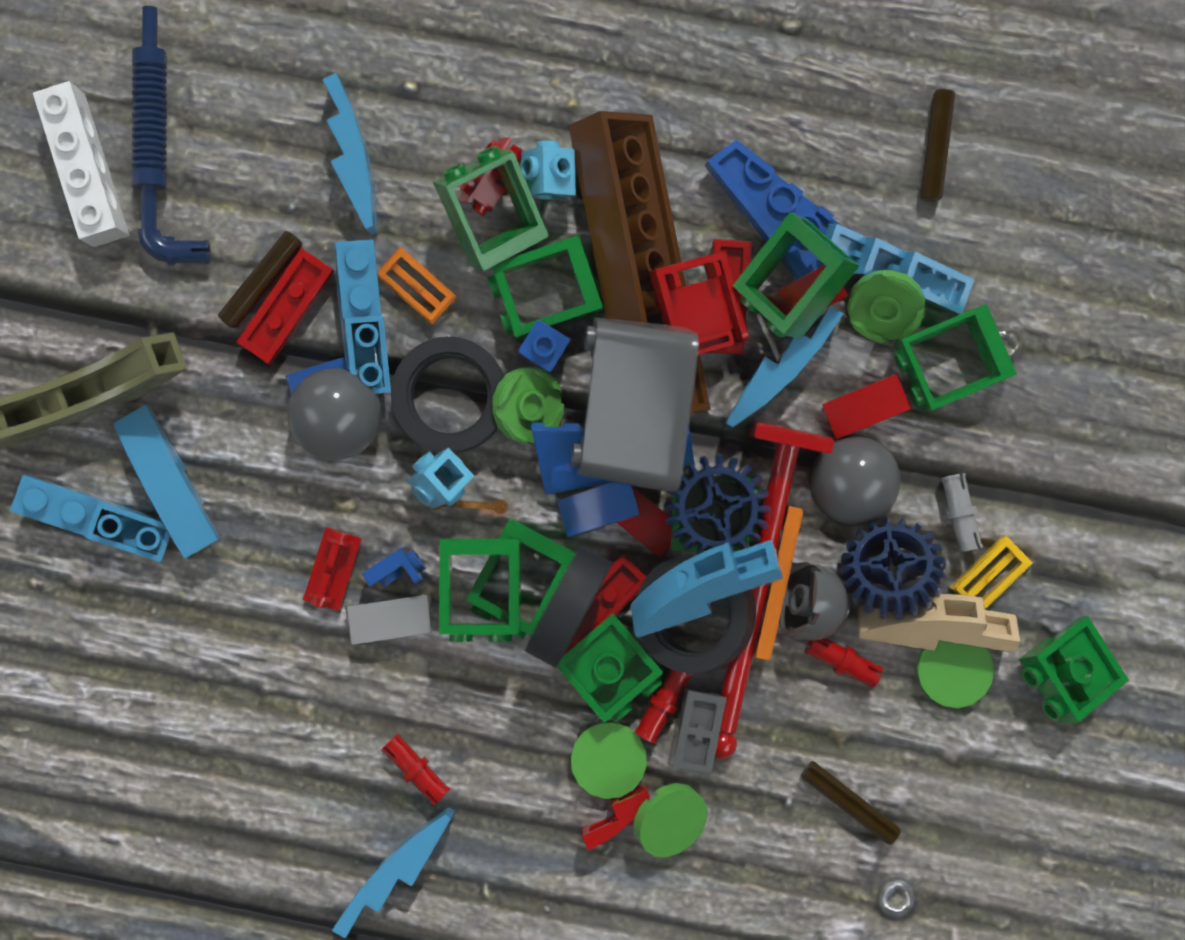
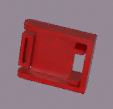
[649,251,749,355]

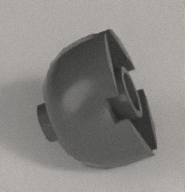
[779,562,850,641]

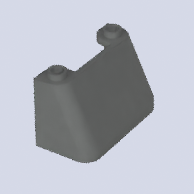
[571,317,698,492]

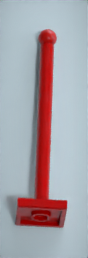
[715,421,835,760]

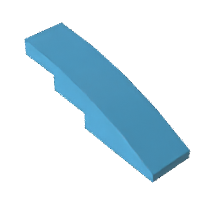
[322,73,378,236]
[816,223,974,315]
[723,306,844,429]
[113,404,221,559]
[332,807,455,938]

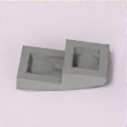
[345,595,432,644]

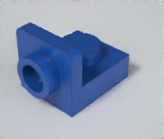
[519,320,571,374]
[362,547,426,587]

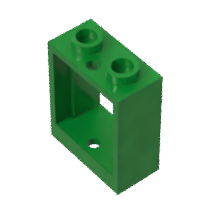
[433,146,549,271]
[733,212,860,339]
[487,235,603,342]
[893,303,1017,413]
[465,518,576,639]
[439,539,521,642]

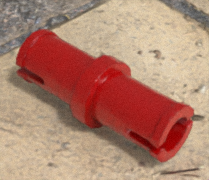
[804,638,884,689]
[634,668,692,744]
[381,733,451,806]

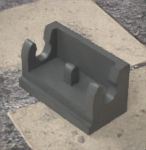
[668,686,726,775]

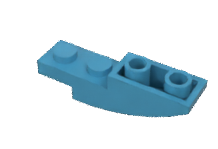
[334,240,391,394]
[10,474,170,562]
[631,540,783,638]

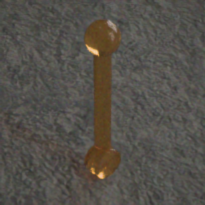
[429,499,508,514]

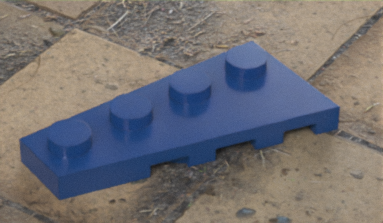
[705,139,855,280]
[531,423,695,495]

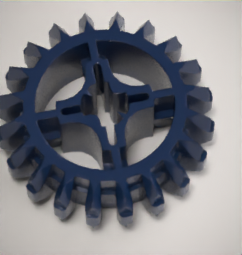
[664,454,771,555]
[840,518,947,621]

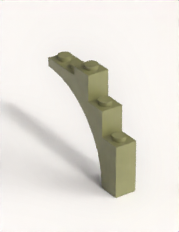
[0,332,188,448]

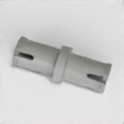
[941,473,983,553]

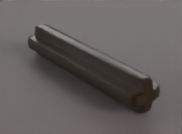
[920,89,955,202]
[218,231,302,328]
[801,761,901,845]

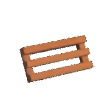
[377,246,458,326]

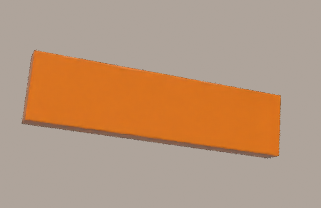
[753,506,803,661]

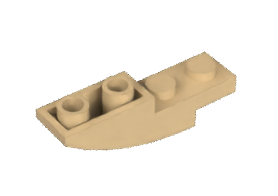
[857,594,1020,653]

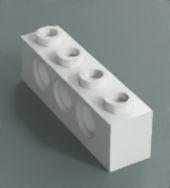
[33,81,130,247]

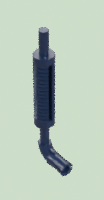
[132,6,211,266]

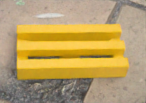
[949,535,1033,610]

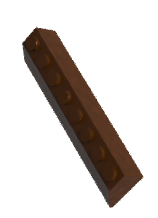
[568,111,711,414]

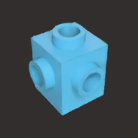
[520,141,577,200]
[407,448,474,509]

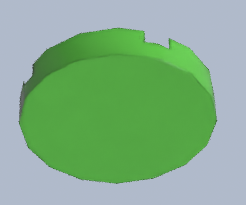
[847,270,925,343]
[493,368,564,444]
[915,640,994,708]
[571,721,647,799]
[634,783,707,858]

